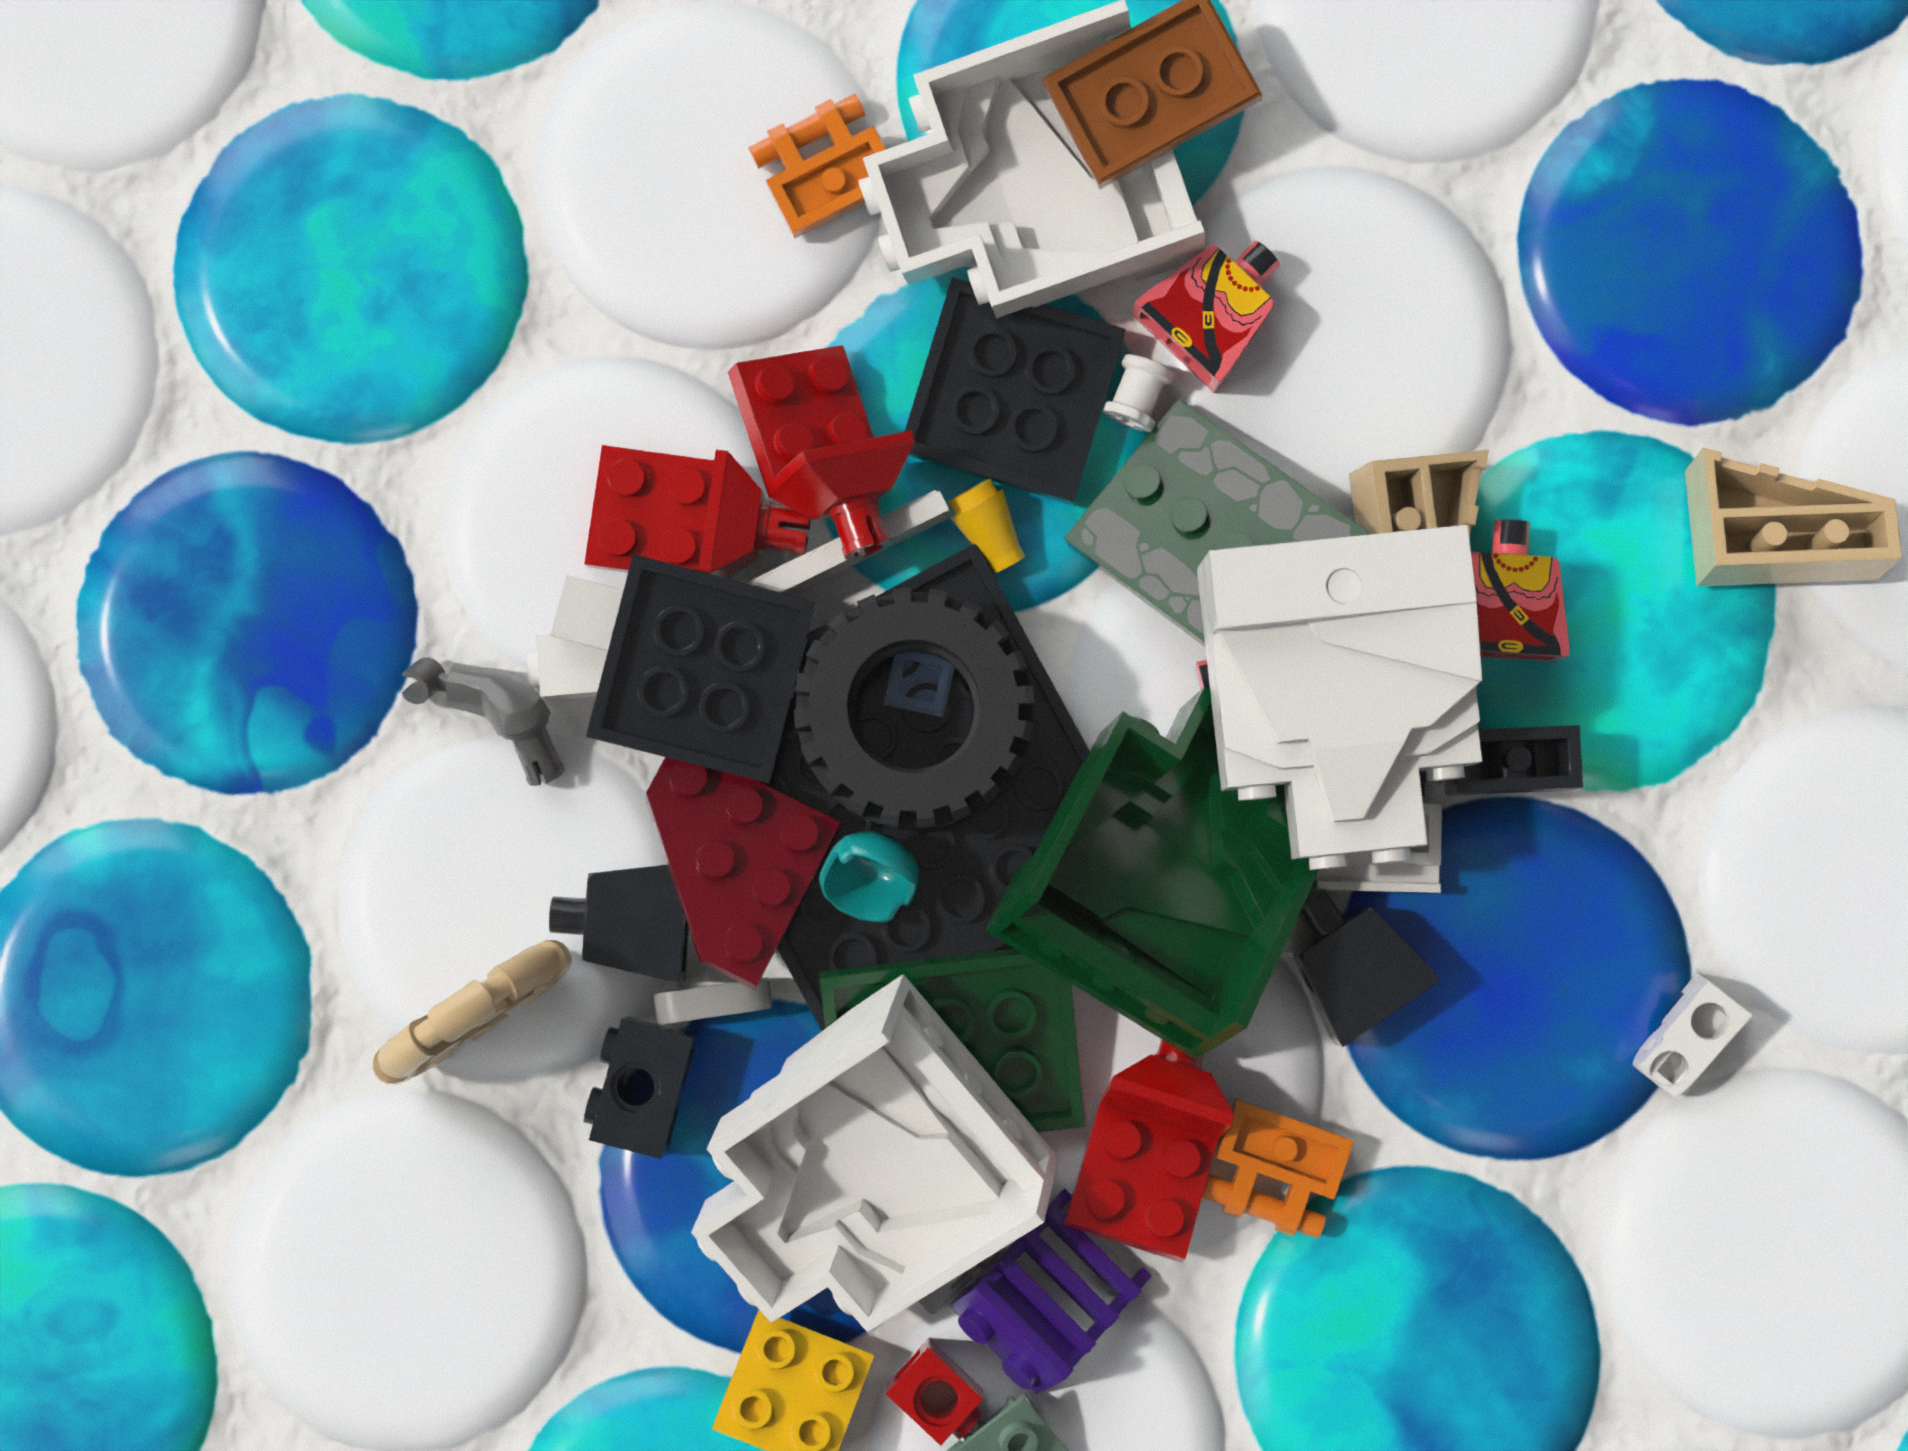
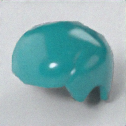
[819,830,920,923]

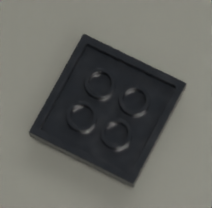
[904,277,1126,505]
[586,554,816,783]

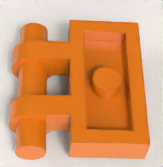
[748,94,886,239]
[1202,1098,1354,1239]

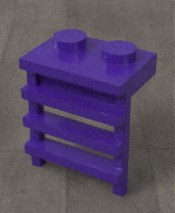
[948,1188,1152,1394]

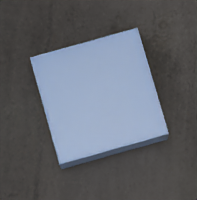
[884,652,955,718]

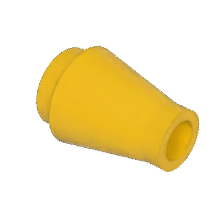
[948,479,1026,574]

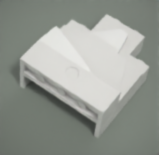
[859,0,1205,318]
[1197,525,1482,870]
[691,974,1059,1332]

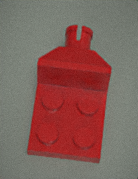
[727,345,915,560]
[584,445,811,579]
[1063,1039,1234,1263]

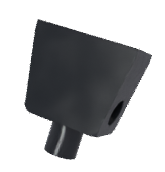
[549,865,689,982]
[1293,890,1440,1047]

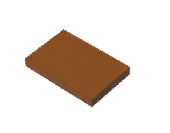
[1041,0,1262,189]

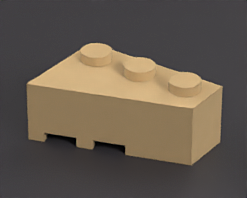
[1685,447,1902,587]
[1349,450,1489,536]

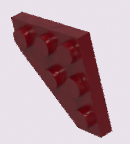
[646,758,841,990]

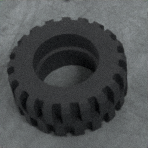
[794,587,1035,830]

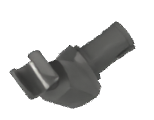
[402,657,565,786]

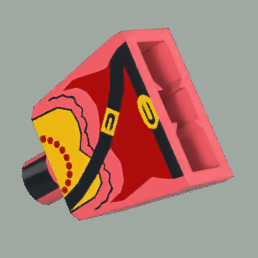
[1132,240,1280,393]
[1471,519,1569,662]

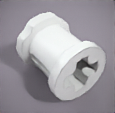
[1102,354,1175,432]

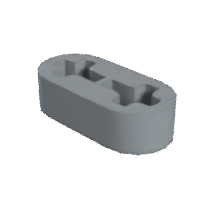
[653,977,773,1025]

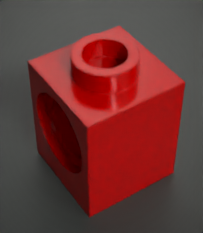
[885,1338,984,1446]

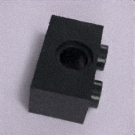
[1444,725,1583,796]
[583,1016,699,1159]

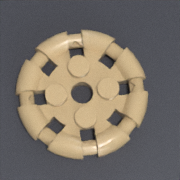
[372,940,572,1085]

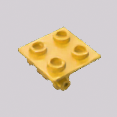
[712,1310,874,1451]

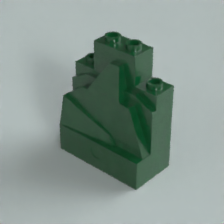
[985,687,1320,1060]

